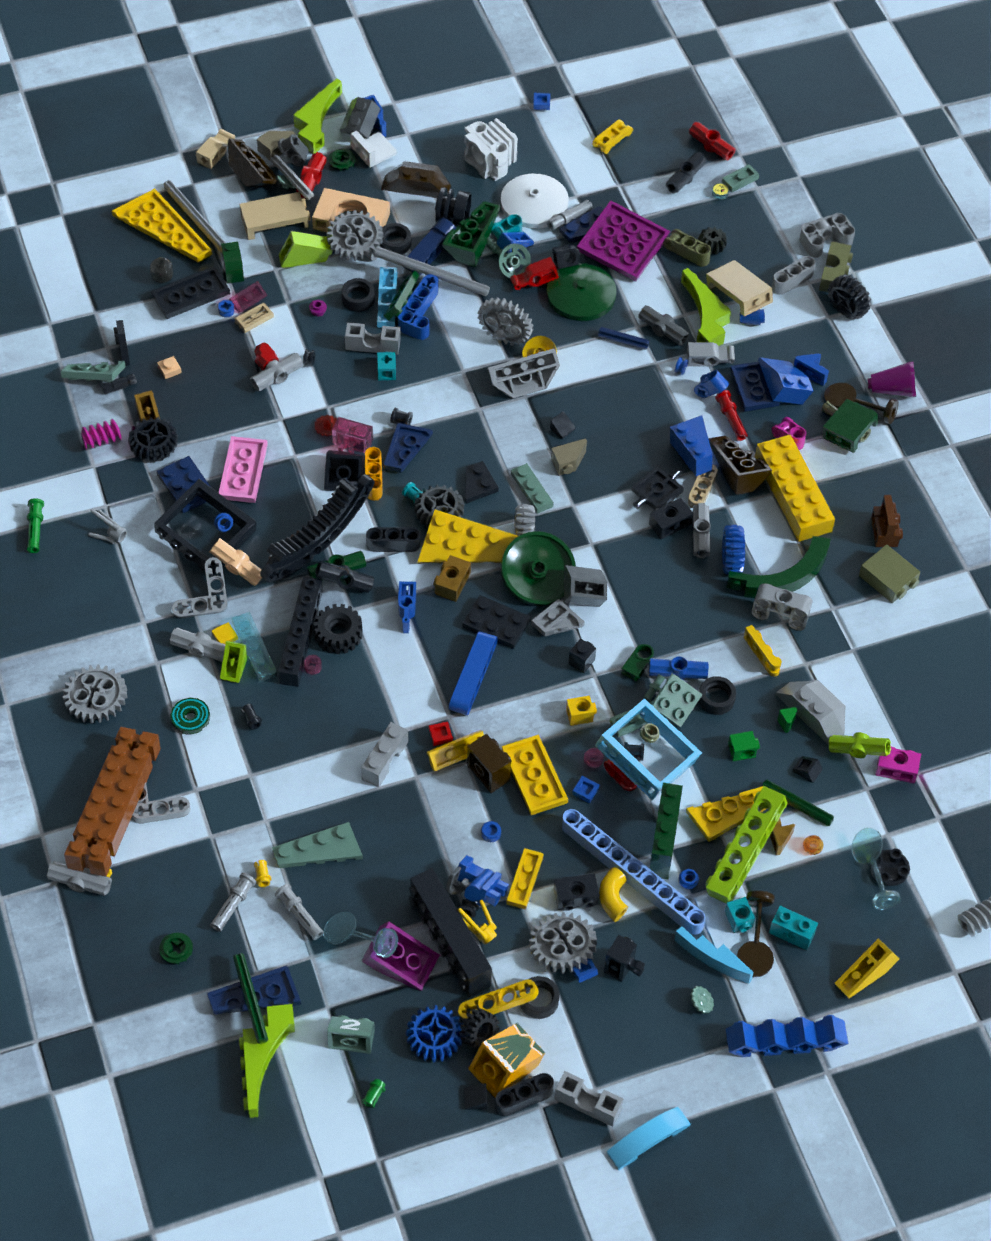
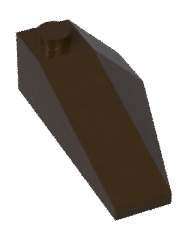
[708,436,772,494]

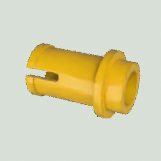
[254,860,272,887]

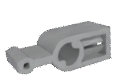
[687,342,735,366]

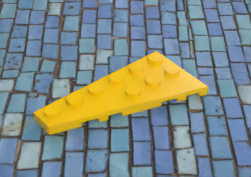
[112,188,212,262]

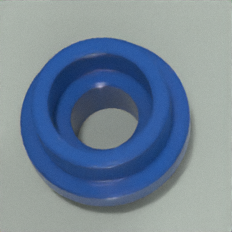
[214,513,233,532]
[678,869,699,889]

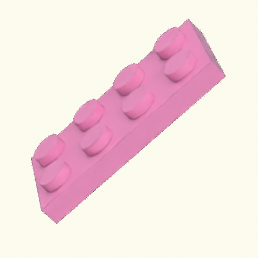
[219,436,268,503]

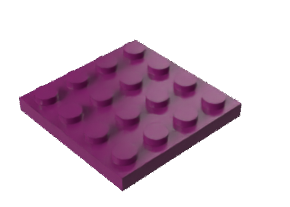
[577,201,670,281]

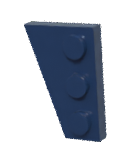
[384,423,433,473]

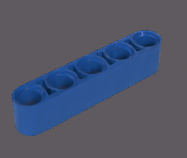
[449,631,498,715]

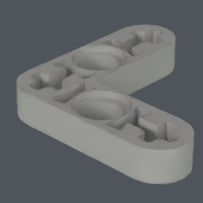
[172,557,228,618]
[132,783,191,824]

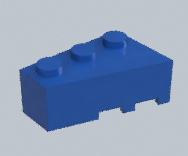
[670,415,713,476]

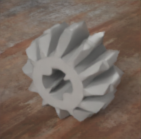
[514,504,535,535]

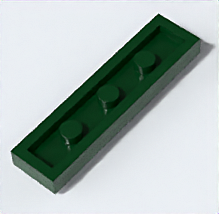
[384,270,419,321]

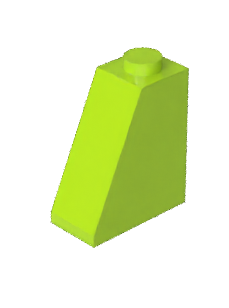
[279,231,333,268]

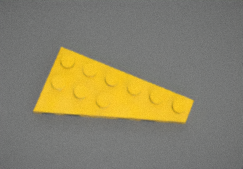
[417,509,518,563]

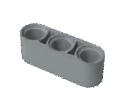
[772,256,816,295]

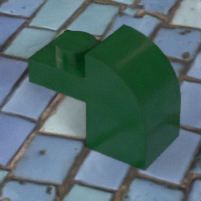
[221,241,244,284]

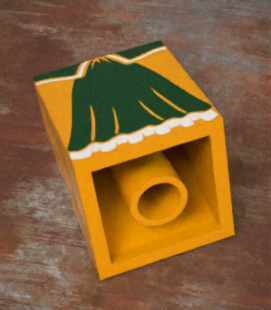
[468,1023,545,1098]

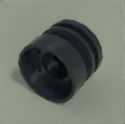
[435,187,472,227]

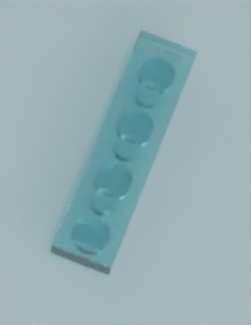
[232,612,277,682]

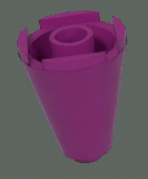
[867,362,916,397]

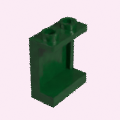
[823,399,878,453]

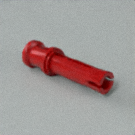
[715,390,748,441]

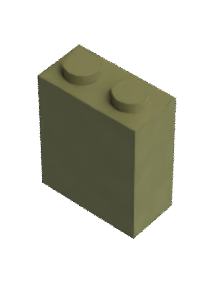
[859,545,920,603]

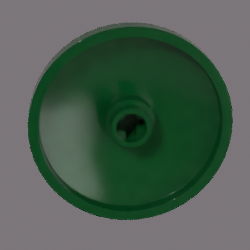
[547,264,616,321]
[500,531,576,606]

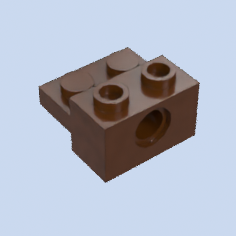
[871,495,903,547]

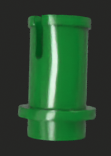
[362,1079,386,1108]

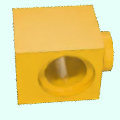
[566,695,597,726]

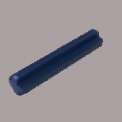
[598,327,649,350]

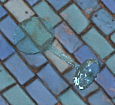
[851,828,901,910]
[323,912,398,958]

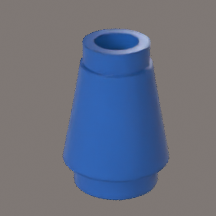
[740,309,765,325]

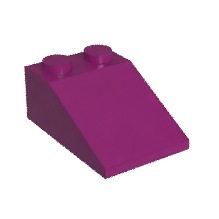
[361,922,440,991]

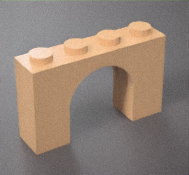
[312,188,390,238]

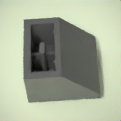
[564,565,607,607]

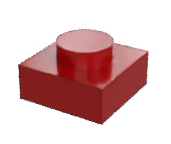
[429,721,453,746]

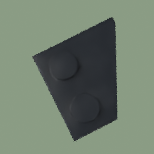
[113,320,130,366]
[465,461,499,504]

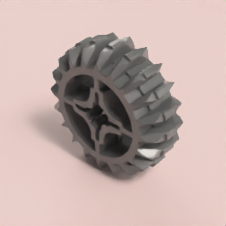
[414,484,464,528]

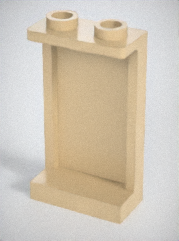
[240,192,311,240]
[706,260,773,316]

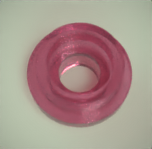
[584,748,604,767]

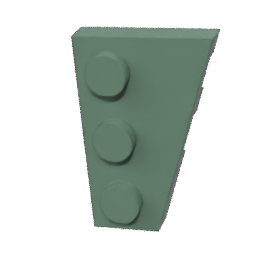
[61,361,125,382]

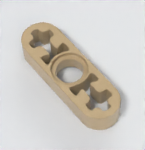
[688,464,717,508]

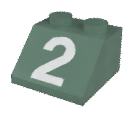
[327,1015,375,1054]

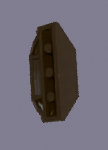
[228,138,277,187]
[381,161,451,198]

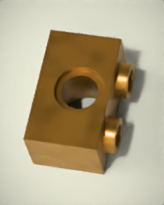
[433,555,471,602]

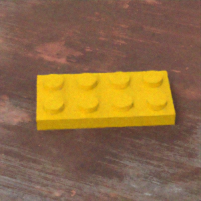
[502,734,568,815]

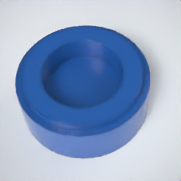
[481,821,501,842]

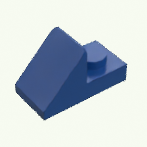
[794,353,829,386]

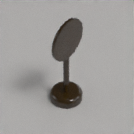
[824,382,899,424]
[737,891,775,977]

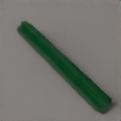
[233,953,268,1044]

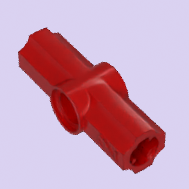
[689,121,736,160]
[296,152,326,199]

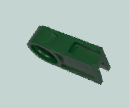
[621,644,654,682]

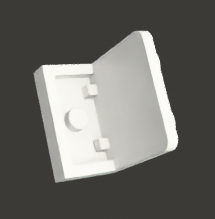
[350,131,397,168]

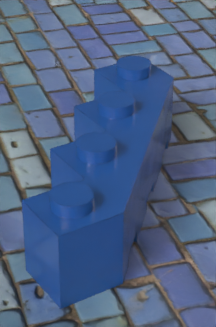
[726,1015,849,1057]

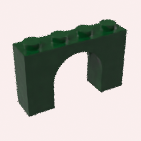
[649,782,683,880]

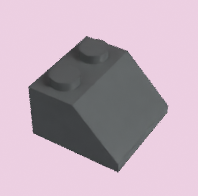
[340,97,380,139]

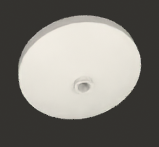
[501,174,568,229]

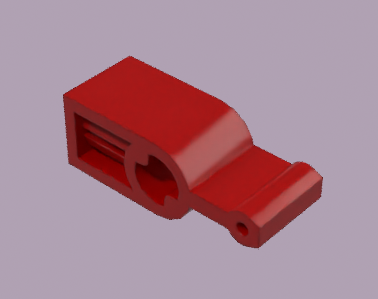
[510,257,559,290]

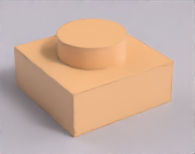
[157,356,182,379]

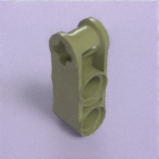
[663,229,711,266]

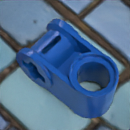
[694,370,729,398]

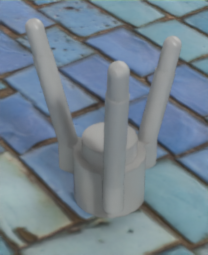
[88,509,127,544]

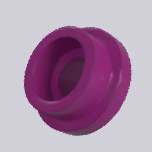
[309,300,327,317]

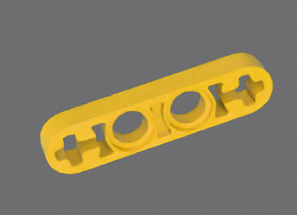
[458,979,539,1020]

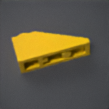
[835,939,899,998]

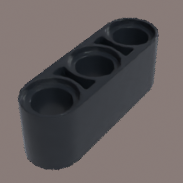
[366,527,421,552]
[495,1073,554,1116]

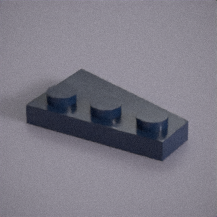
[559,206,604,243]

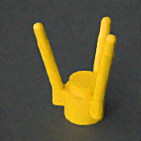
[458,900,497,945]

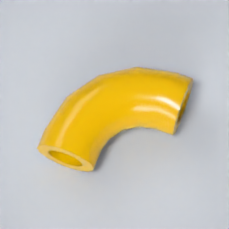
[599,867,628,922]

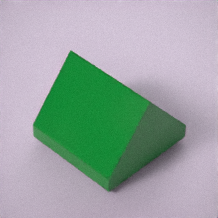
[777,707,797,733]

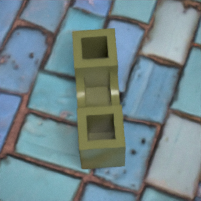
[819,241,853,292]

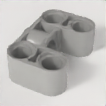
[799,213,855,258]
[752,584,813,631]

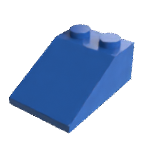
[758,357,813,405]

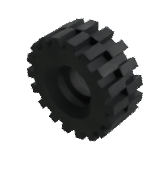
[314,604,363,654]

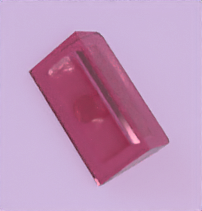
[229,281,268,313]

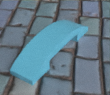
[607,1107,691,1170]

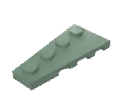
[272,822,363,868]

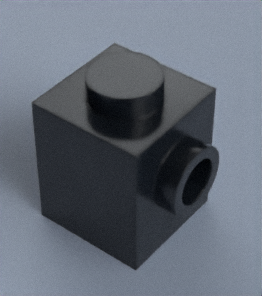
[568,638,596,673]

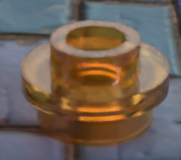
[803,835,824,855]

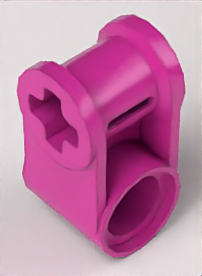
[771,417,806,450]

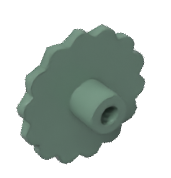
[277,175,295,189]
[690,986,714,1014]

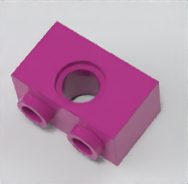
[875,746,921,784]

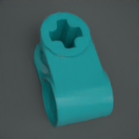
[490,214,522,240]

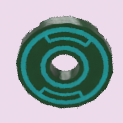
[170,697,210,735]

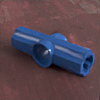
[649,656,709,680]

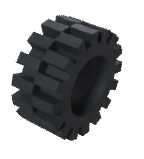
[459,1008,500,1050]

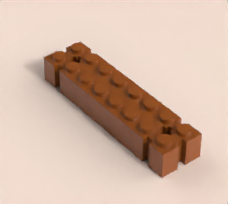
[64,727,161,877]

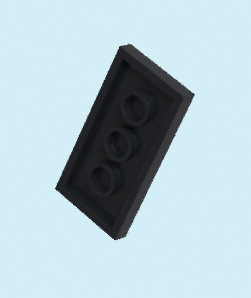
[151,266,230,319]

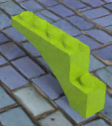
[294,78,342,154]
[681,268,731,346]
[239,1004,295,1118]

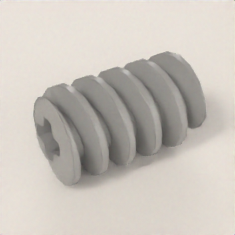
[957,897,991,937]

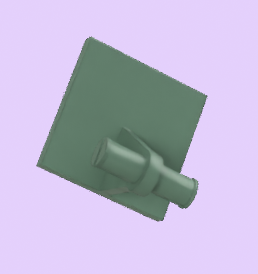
[644,673,702,727]

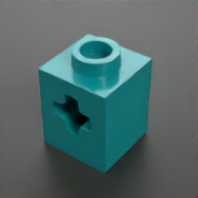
[377,352,396,381]

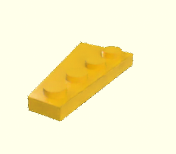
[686,786,766,842]

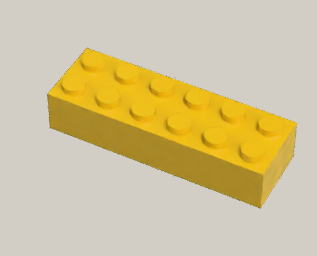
[755,435,835,542]

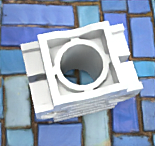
[464,118,518,181]

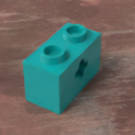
[769,906,818,950]

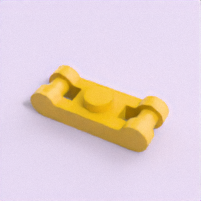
[592,119,633,154]

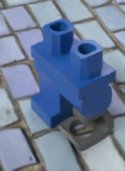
[446,855,509,906]

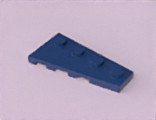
[207,965,301,1015]

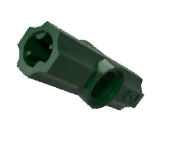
[307,551,366,580]

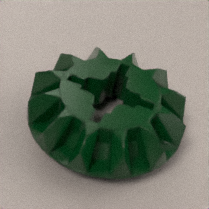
[329,149,356,171]
[159,933,193,965]

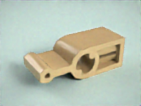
[196,129,235,169]

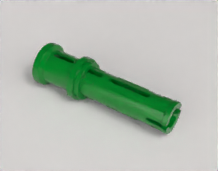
[27,498,44,553]

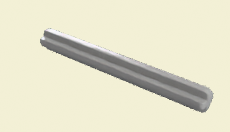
[271,154,314,200]

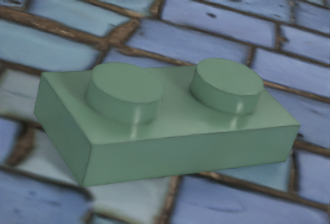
[722,164,759,193]

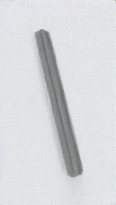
[163,180,226,253]
[374,247,490,296]

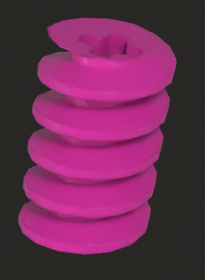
[81,419,122,450]

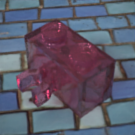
[332,417,373,453]

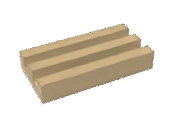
[234,302,274,333]

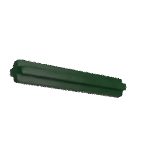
[761,779,834,826]

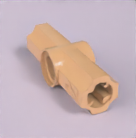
[210,538,262,586]

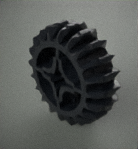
[827,274,872,320]
[128,417,178,463]

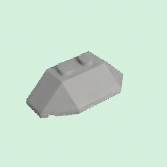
[487,349,560,398]
[775,680,846,745]

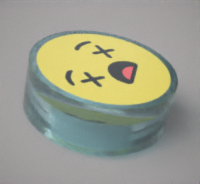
[712,183,729,200]

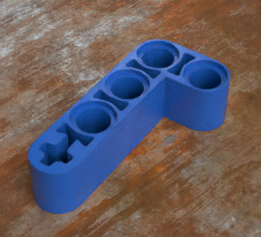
[398,274,439,340]

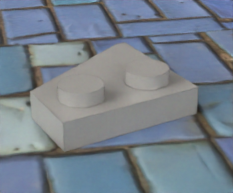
[531,599,585,636]

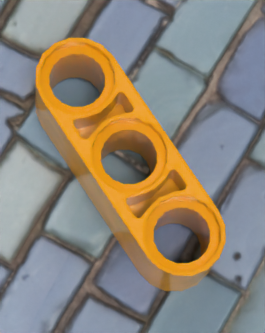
[365,447,383,501]

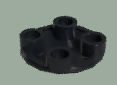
[869,848,910,886]

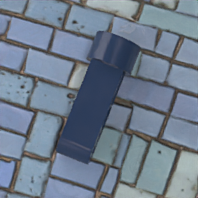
[403,218,456,276]

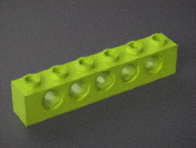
[706,786,787,903]

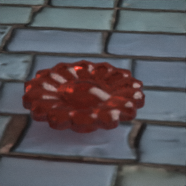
[315,415,340,436]

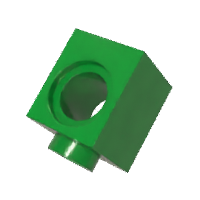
[728,731,760,761]

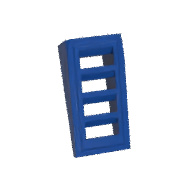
[497,232,534,253]

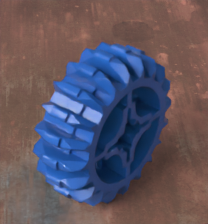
[722,525,745,574]
[406,1005,462,1063]

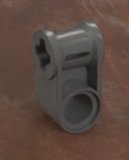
[278,134,309,167]

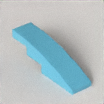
[377,267,398,328]
[674,926,753,984]

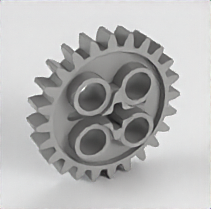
[327,210,383,261]
[477,297,533,345]
[63,664,127,723]
[529,912,597,973]

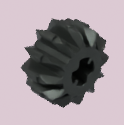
[698,226,727,255]

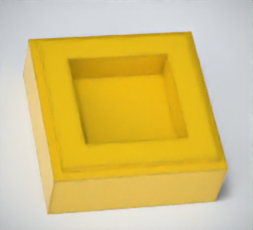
[211,622,238,644]

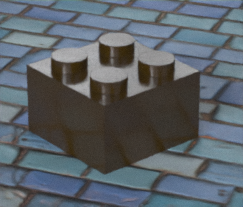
[467,733,512,793]

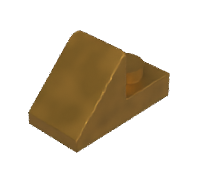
[766,811,795,856]

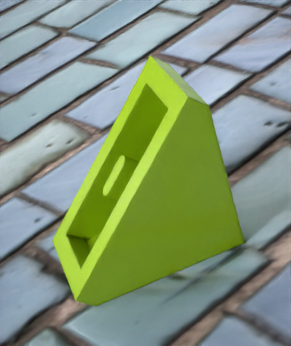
[220,641,247,683]

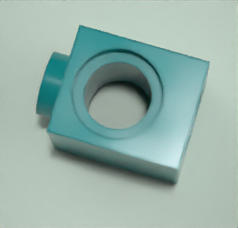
[725,897,755,933]

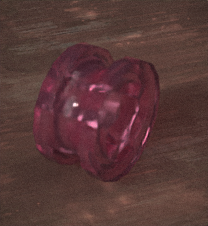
[304,655,322,675]

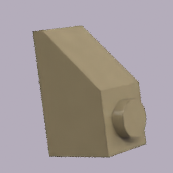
[257,131,295,161]
[551,438,587,476]

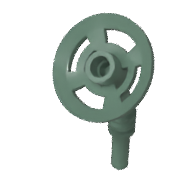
[486,238,531,278]

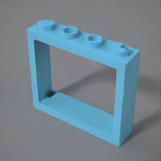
[595,699,702,801]

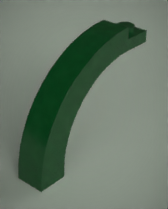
[726,536,831,598]

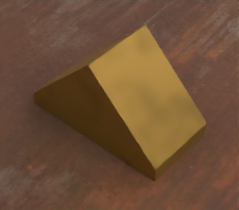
[134,390,161,423]

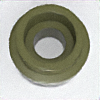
[640,723,659,743]

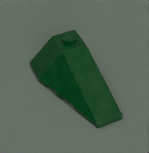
[443,201,500,267]

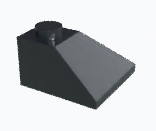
[324,450,363,491]

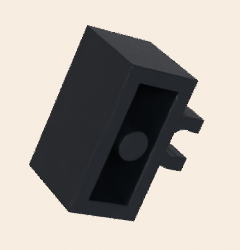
[604,935,645,982]

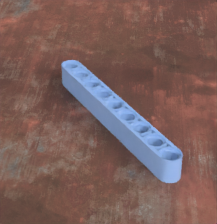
[562,809,705,935]

